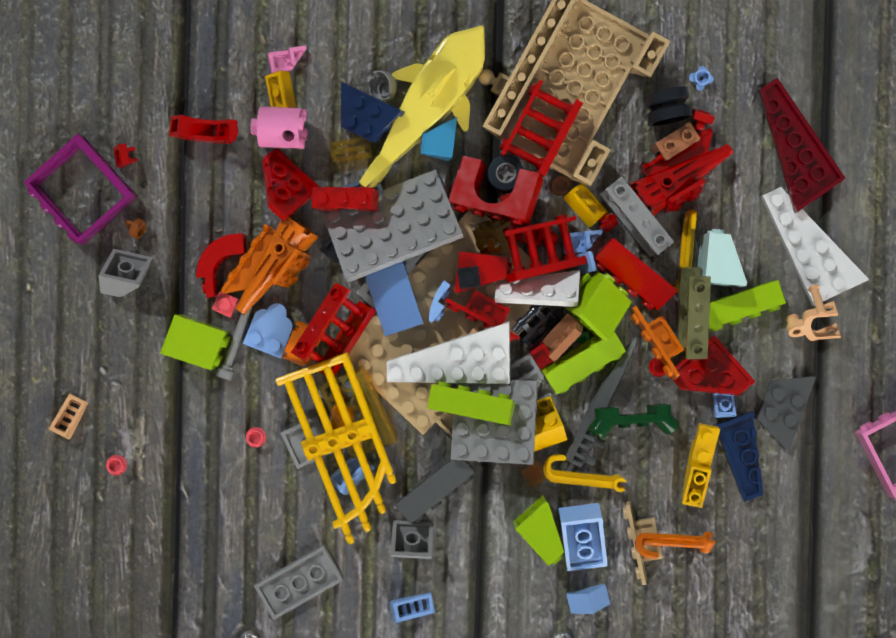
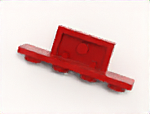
[445,290,520,342]

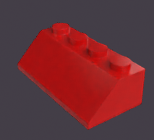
[594,238,678,311]

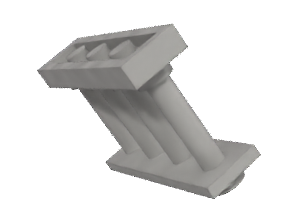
[599,176,674,258]

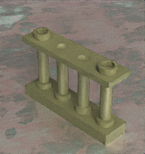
[677,267,711,359]

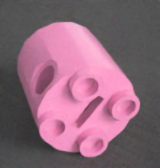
[251,106,308,150]

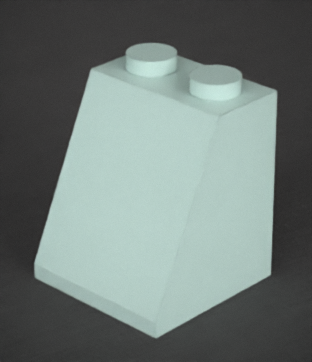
[698,229,747,287]

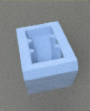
[566,583,610,614]

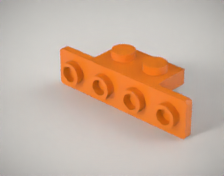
[630,306,684,380]

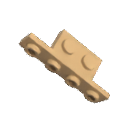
[623,501,663,585]

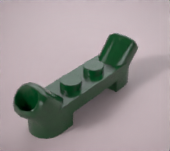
[588,404,679,439]

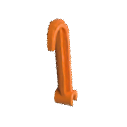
[635,532,716,559]

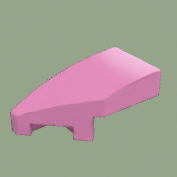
[268,46,307,74]

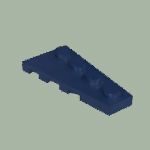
[714,411,763,502]

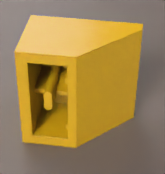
[534,396,567,452]

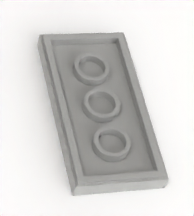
[254,544,344,620]

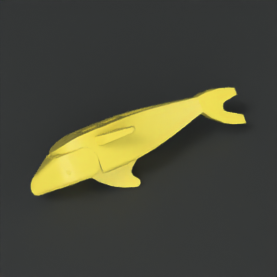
[359,25,485,188]

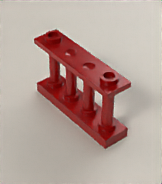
[499,80,583,178]
[503,214,587,283]
[291,282,376,376]

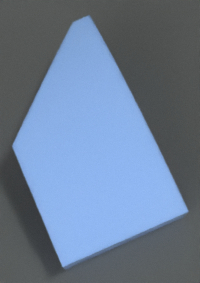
[562,230,602,254]

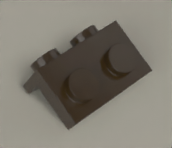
[472,219,511,253]

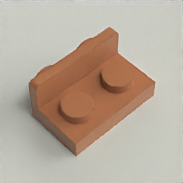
[650,122,700,161]
[542,313,584,362]

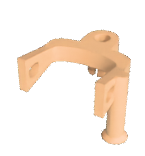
[786,285,841,341]

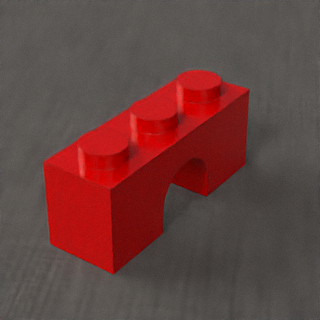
[312,187,379,211]

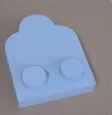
[243,303,294,359]

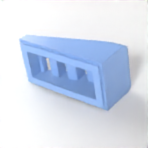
[390,592,435,623]

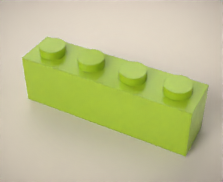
[709,280,786,332]
[541,331,626,395]
[427,381,516,426]

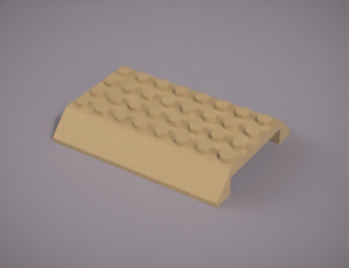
[483,0,671,186]

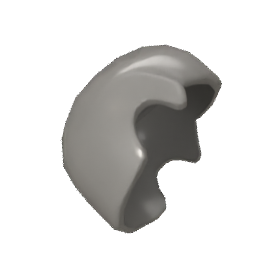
[368,70,397,102]

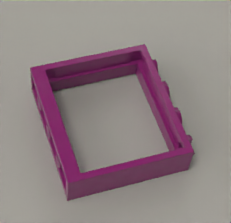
[23,133,138,245]

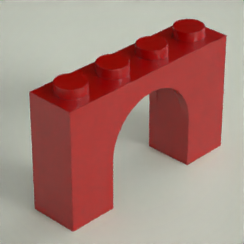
[449,156,544,227]

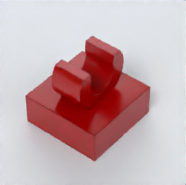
[692,108,715,132]
[113,144,138,168]

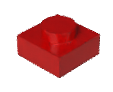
[527,343,553,370]

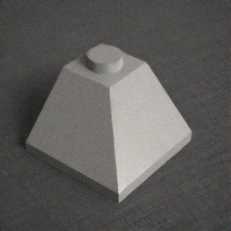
[99,249,153,297]

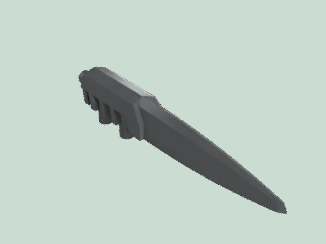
[564,337,639,472]

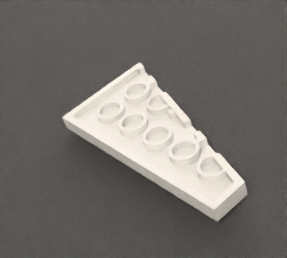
[761,187,869,306]
[386,321,510,384]

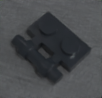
[511,305,560,350]

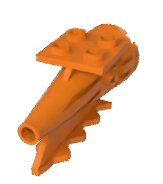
[221,216,318,315]

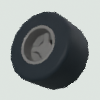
[487,155,524,193]

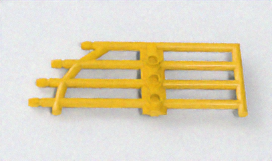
[276,352,396,544]

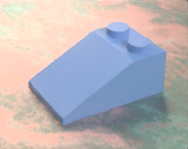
[559,503,608,571]

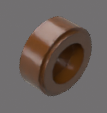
[550,175,571,196]

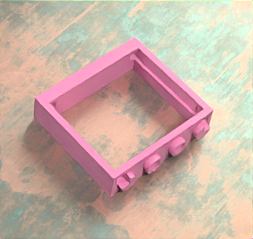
[855,411,896,500]

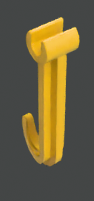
[674,209,697,293]
[543,454,627,492]

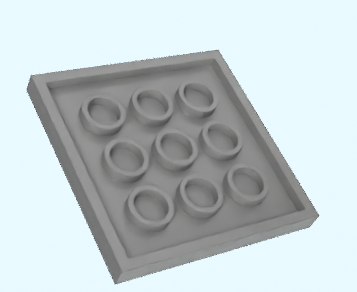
[451,380,538,465]

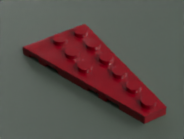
[758,78,846,213]

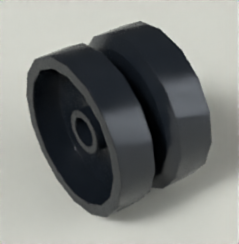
[642,86,693,127]

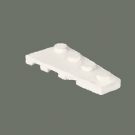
[495,270,580,307]

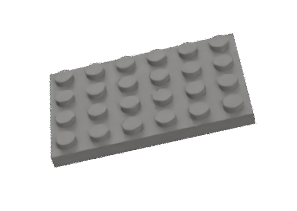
[323,169,463,283]

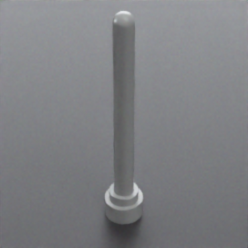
[216,307,252,380]

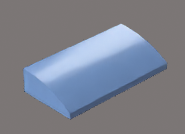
[365,261,424,336]

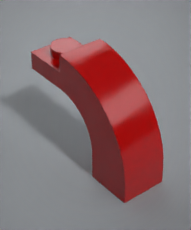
[169,115,238,144]
[196,233,247,298]

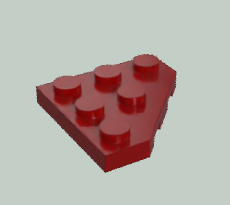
[262,148,320,221]
[669,335,755,396]

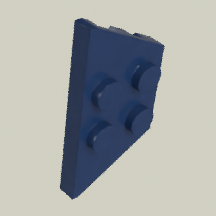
[341,82,405,143]

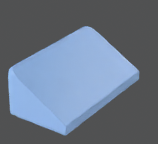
[330,453,374,495]

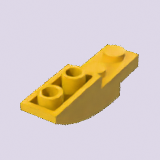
[682,423,720,508]

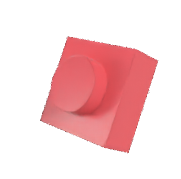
[212,291,239,318]

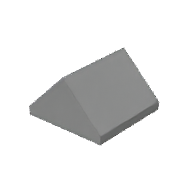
[390,520,433,559]

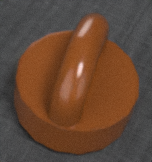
[125,218,146,239]

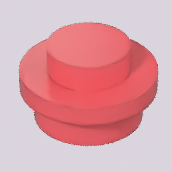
[246,427,266,447]
[106,455,127,475]

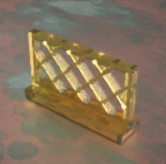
[318,365,397,459]

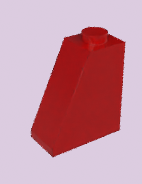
[454,251,512,293]

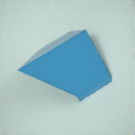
[420,117,457,161]

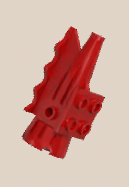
[628,127,733,216]

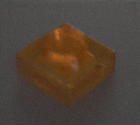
[521,460,547,489]

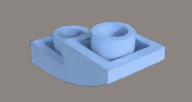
[429,280,451,323]
[712,393,736,418]

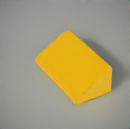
[265,70,296,108]
[564,183,608,228]

